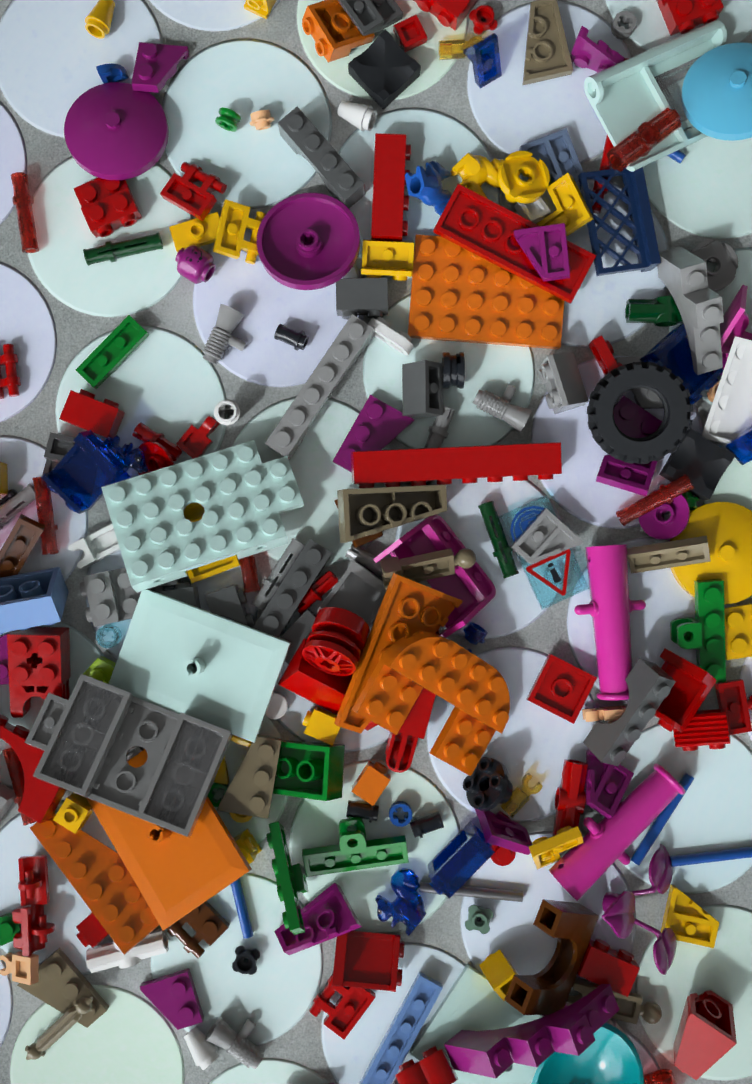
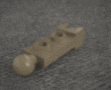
[380,548,476,590]
[566,977,662,1024]

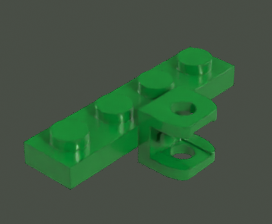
[670,579,726,683]
[302,817,409,877]
[266,821,308,935]

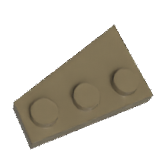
[522,0,573,86]
[17,947,109,1028]

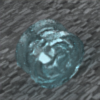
[96,624,122,648]

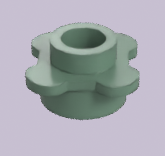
[465,905,493,934]

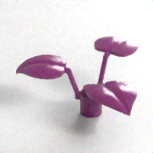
[602,844,677,975]

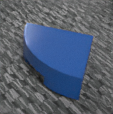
[96,63,129,84]

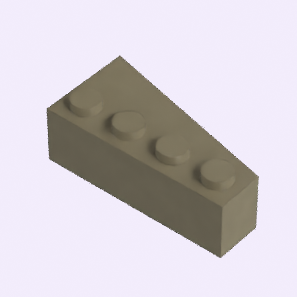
[337,485,448,543]

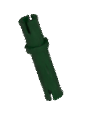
[83,232,163,266]
[478,501,519,579]

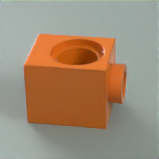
[351,761,391,806]

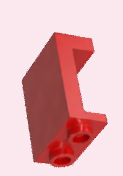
[654,648,717,734]
[332,931,405,992]

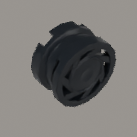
[442,352,465,389]

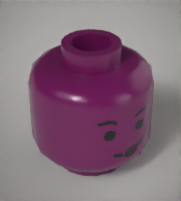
[175,245,216,284]

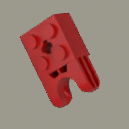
[7,627,71,718]
[385,687,436,773]

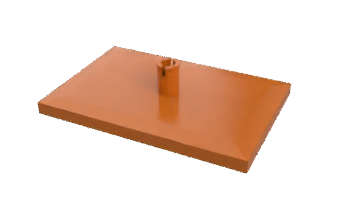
[86,749,252,931]

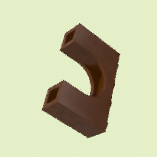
[505,899,599,1015]

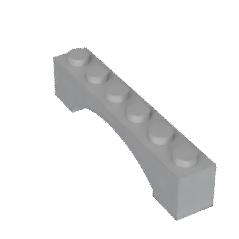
[265,314,374,460]

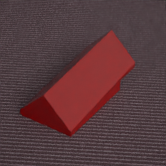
[278,638,377,731]

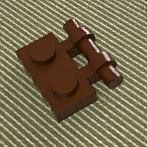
[167,901,230,959]

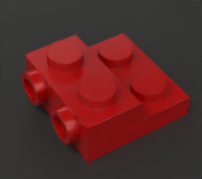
[656,0,724,36]
[73,178,142,238]

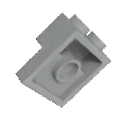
[80,568,141,627]

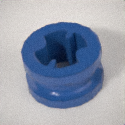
[389,801,412,827]

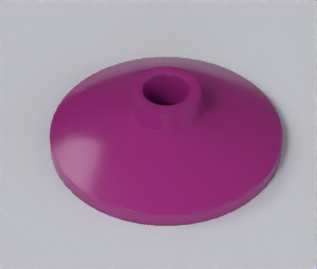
[638,488,690,540]

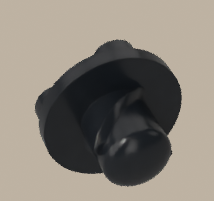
[463,757,513,811]

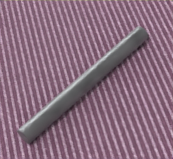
[419,881,523,902]

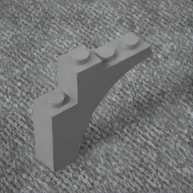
[657,246,724,375]

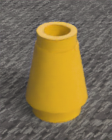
[85,0,115,39]

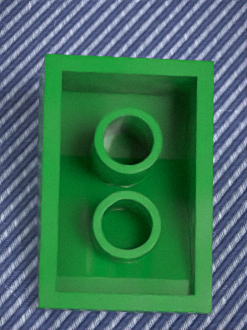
[273,740,345,801]

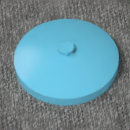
[681,42,752,141]

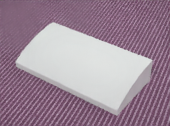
[702,336,752,452]

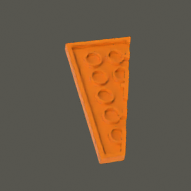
[334,573,463,734]
[30,813,159,955]

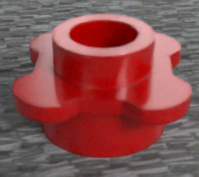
[469,5,498,35]

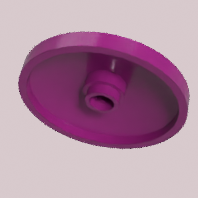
[64,82,169,180]
[257,193,360,290]

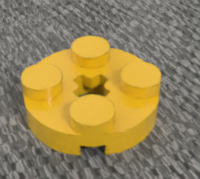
[498,151,550,204]

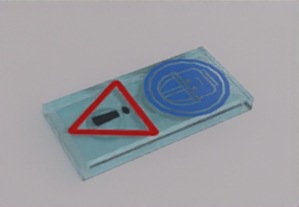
[499,495,589,610]

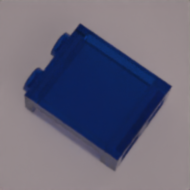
[640,323,723,404]
[42,430,128,514]

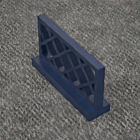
[578,167,661,276]

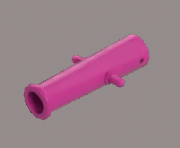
[574,544,646,700]
[549,763,685,901]

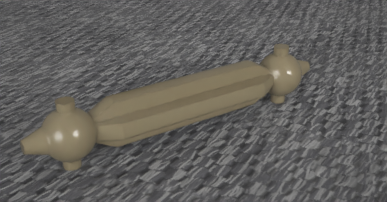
[25,996,94,1060]

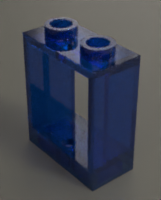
[428,821,495,899]

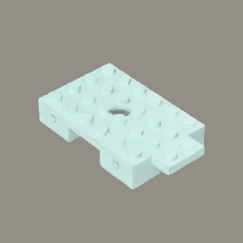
[101,440,304,592]

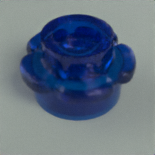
[463,622,488,645]

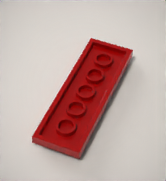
[433,184,596,304]

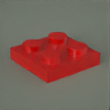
[526,653,597,724]

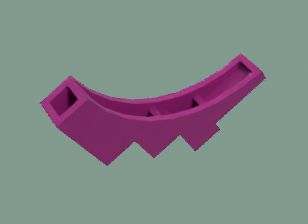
[444,984,620,1078]

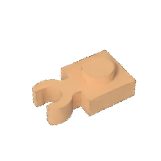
[582,705,627,724]
[0,951,39,985]

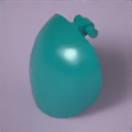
[531,1023,644,1084]

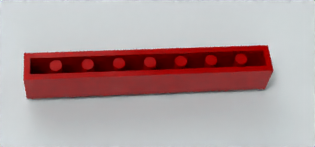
[351,442,562,488]

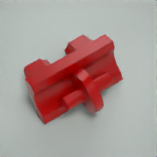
[18,855,50,906]
[12,904,55,957]

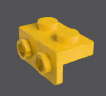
[361,239,414,281]

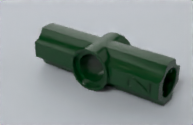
[625,296,683,327]

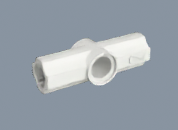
[86,928,169,973]

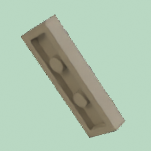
[627,536,711,574]

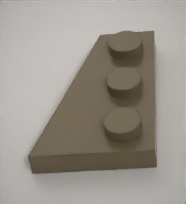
[217,735,282,819]

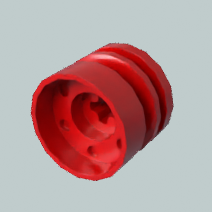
[302,607,370,676]

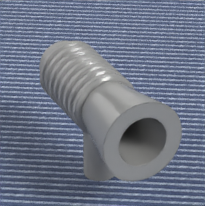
[202,304,246,365]
[473,385,532,433]
[205,1016,264,1069]

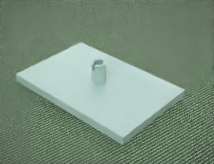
[109,589,291,743]
[410,964,544,1084]

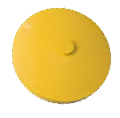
[670,502,752,604]

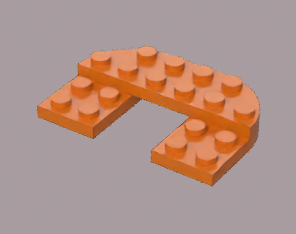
[352,632,510,776]

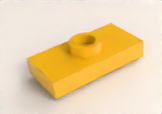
[169,212,220,253]

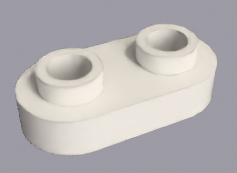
[368,317,414,356]

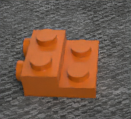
[302,0,375,63]

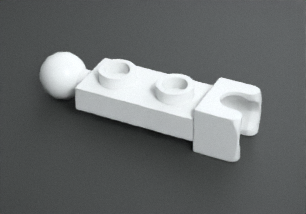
[68,524,120,569]

